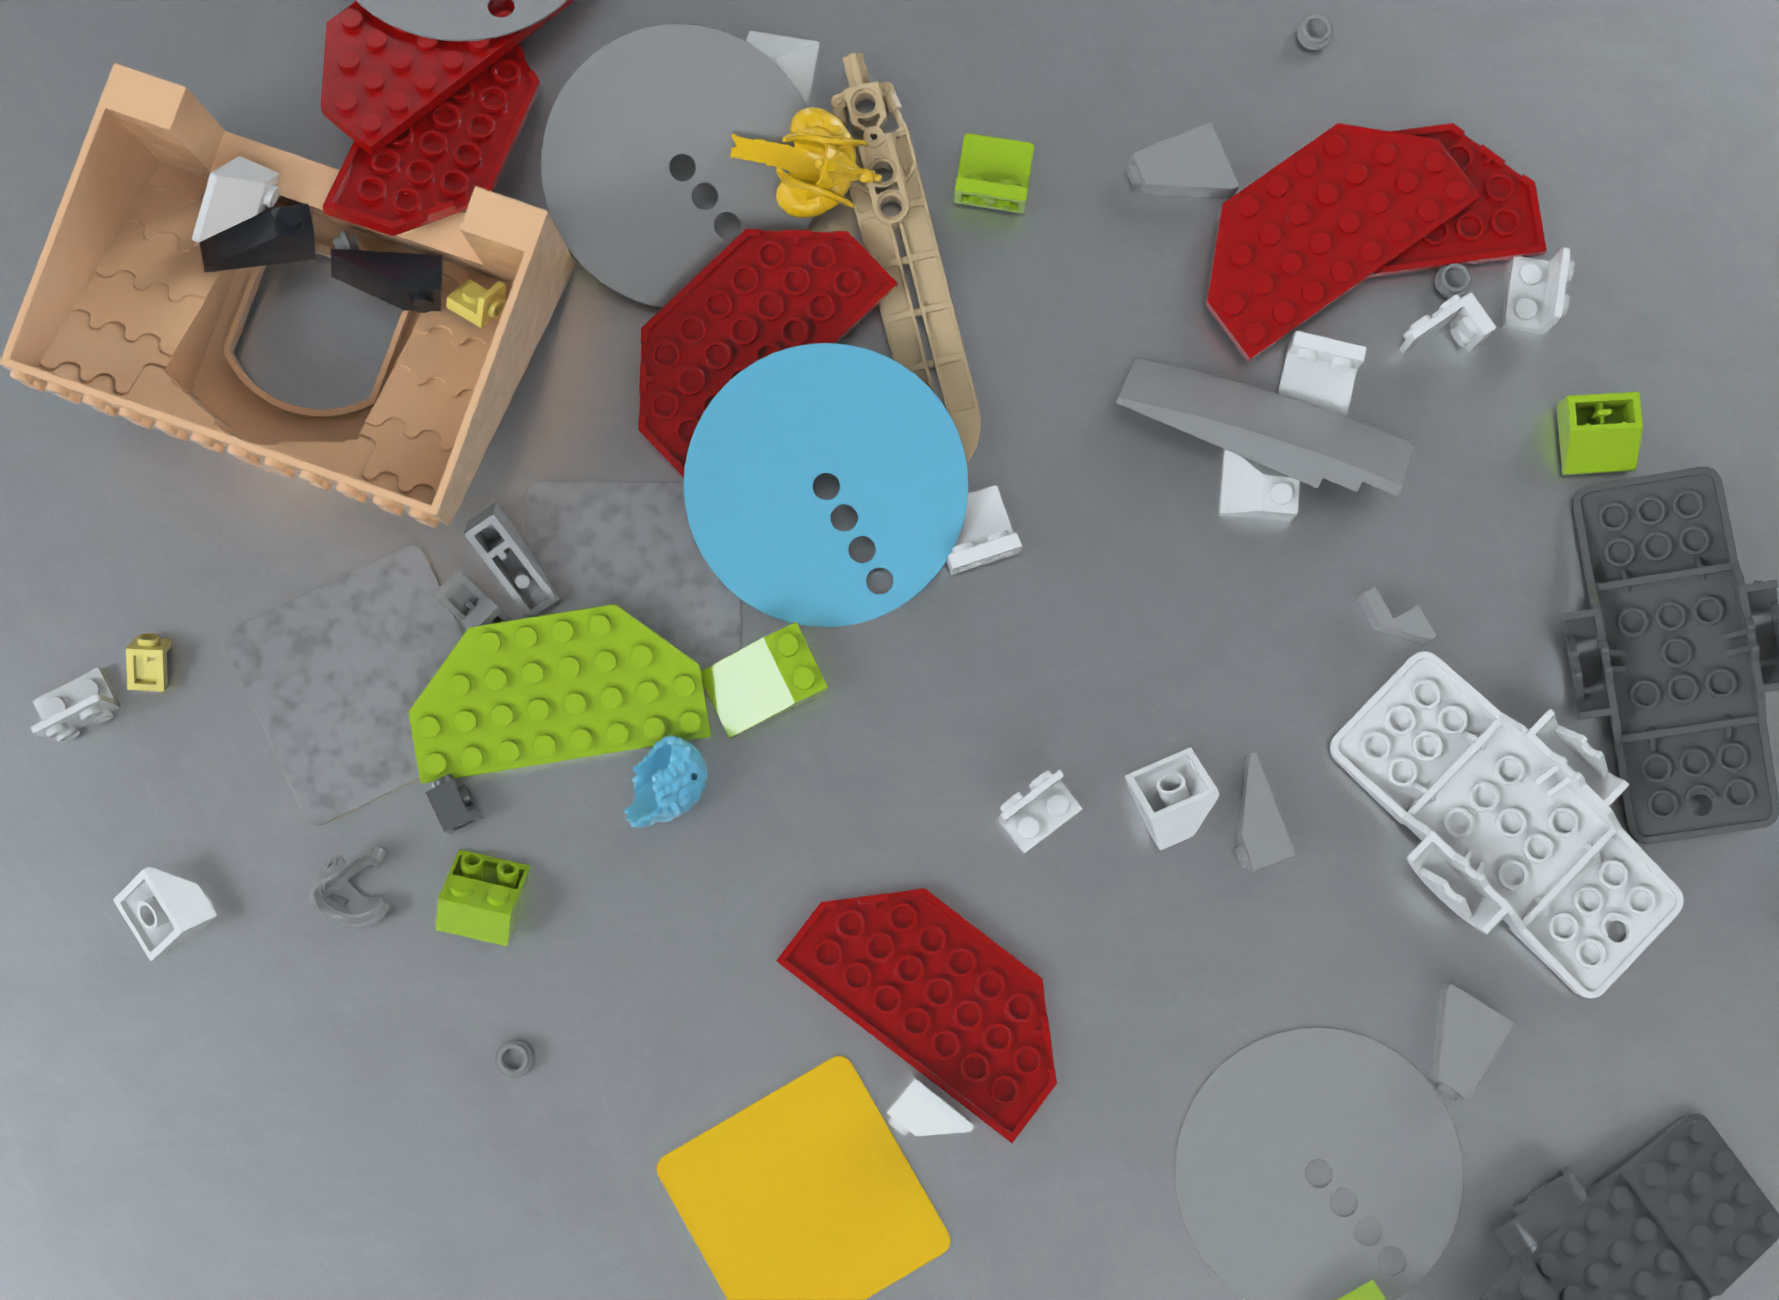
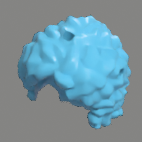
[625,735,708,828]

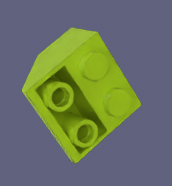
[1556,392,1643,475]
[435,849,530,947]

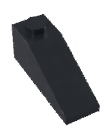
[199,204,316,273]
[331,249,443,313]

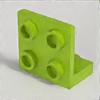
[953,133,1034,214]

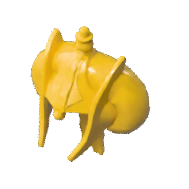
[730,107,882,218]

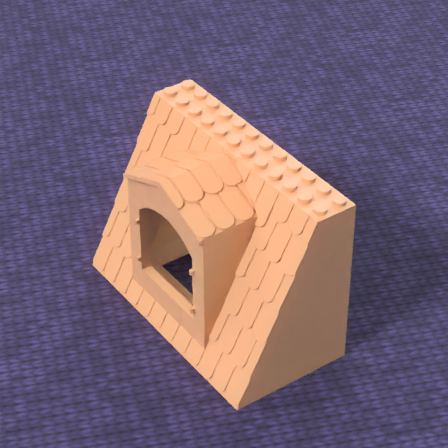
[0,63,576,528]

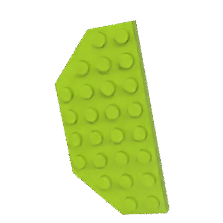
[408,603,712,784]

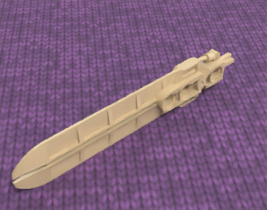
[831,52,981,464]

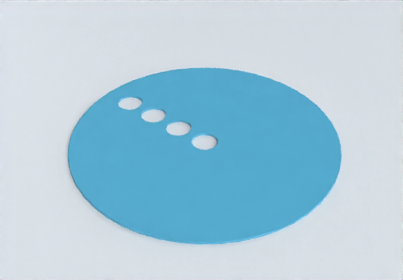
[684,343,969,627]

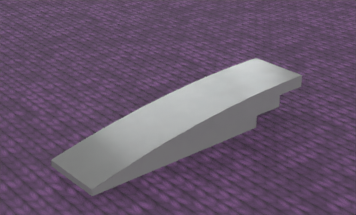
[1116,358,1414,496]

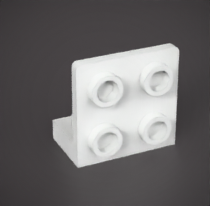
[1501,247,1575,335]
[1399,292,1497,354]
[1277,331,1367,417]
[946,485,1022,575]
[30,667,121,742]
[998,769,1083,854]

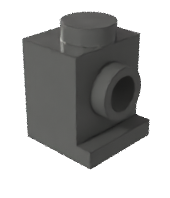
[425,774,483,834]

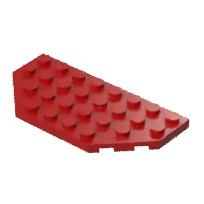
[321,0,575,156]
[323,44,540,237]
[1206,123,1481,362]
[1368,123,1547,278]
[638,229,898,478]
[776,888,1057,1143]

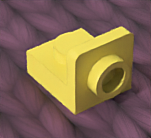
[446,279,506,328]
[126,633,171,692]

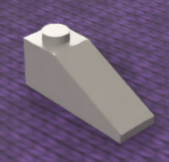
[464,502,559,617]
[1235,752,1296,872]

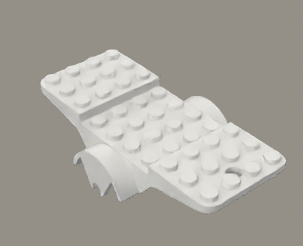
[1329,651,1684,999]

